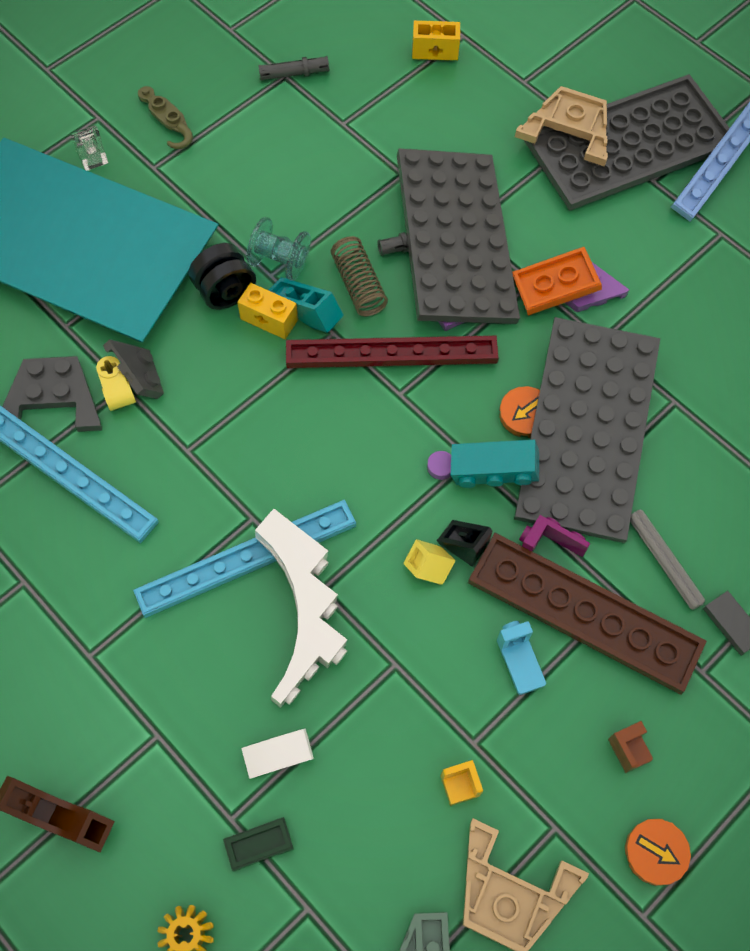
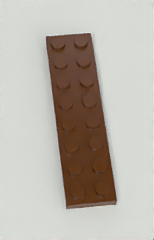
[468,533,707,695]

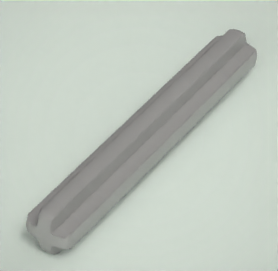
[630,509,705,610]

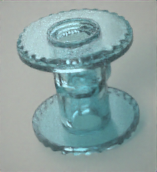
[246,217,311,281]

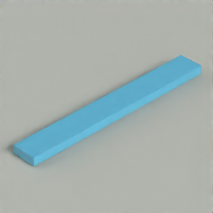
[0,406,159,544]
[133,499,356,618]

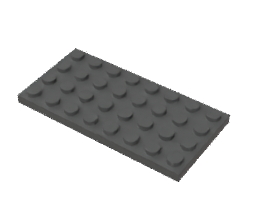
[524,74,729,211]
[397,148,520,324]
[514,317,661,543]

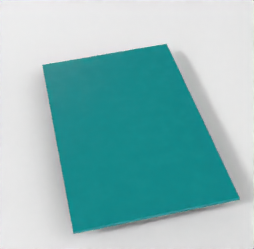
[0,138,219,343]

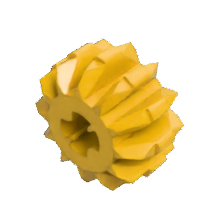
[157,905,214,951]

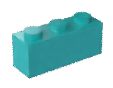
[451,439,539,488]

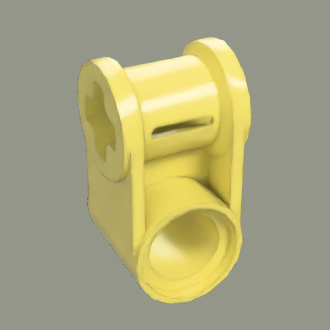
[96,356,136,411]

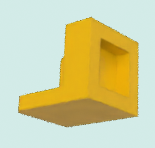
[440,760,483,806]

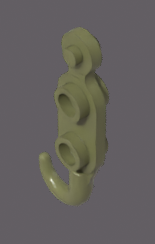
[138,86,193,149]

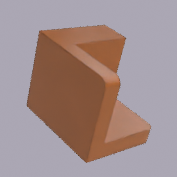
[608,721,653,773]

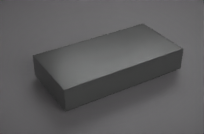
[703,591,750,656]

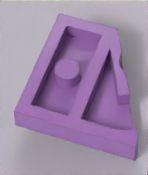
[565,262,629,312]

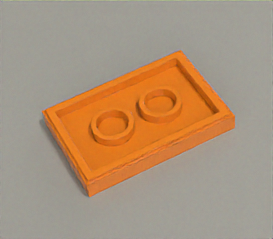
[512,247,602,316]

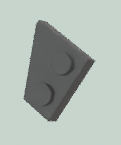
[103,339,164,399]

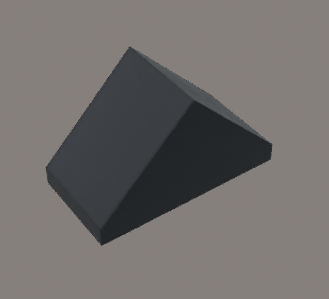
[437,520,492,567]

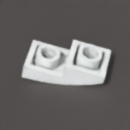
[241,728,314,779]

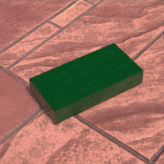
[223,817,294,872]

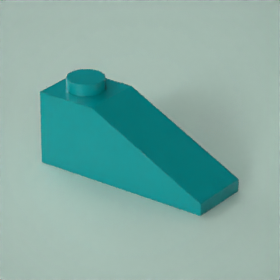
[268,277,344,333]

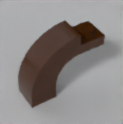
[0,776,115,853]

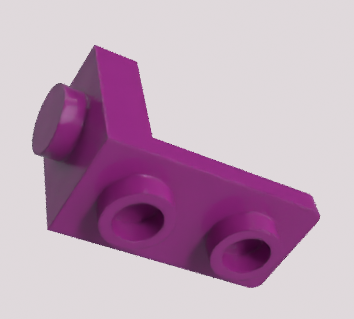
[519,515,590,557]

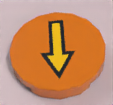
[499,386,540,438]
[625,819,691,886]

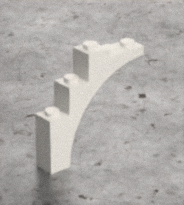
[255,509,347,708]

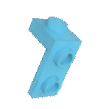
[496,621,546,695]

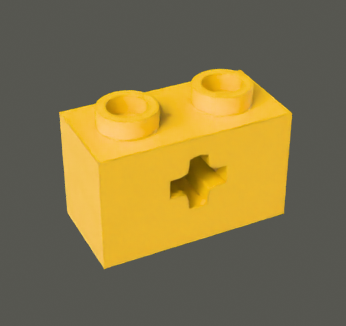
[412,20,460,61]
[237,283,298,340]

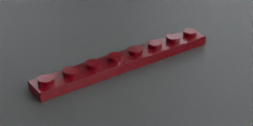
[286,335,499,368]

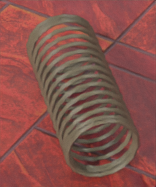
[331,236,388,316]

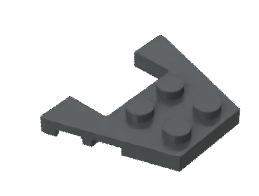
[2,356,102,432]

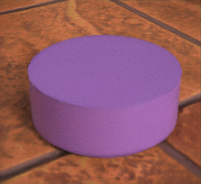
[427,451,451,480]

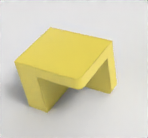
[403,539,456,584]

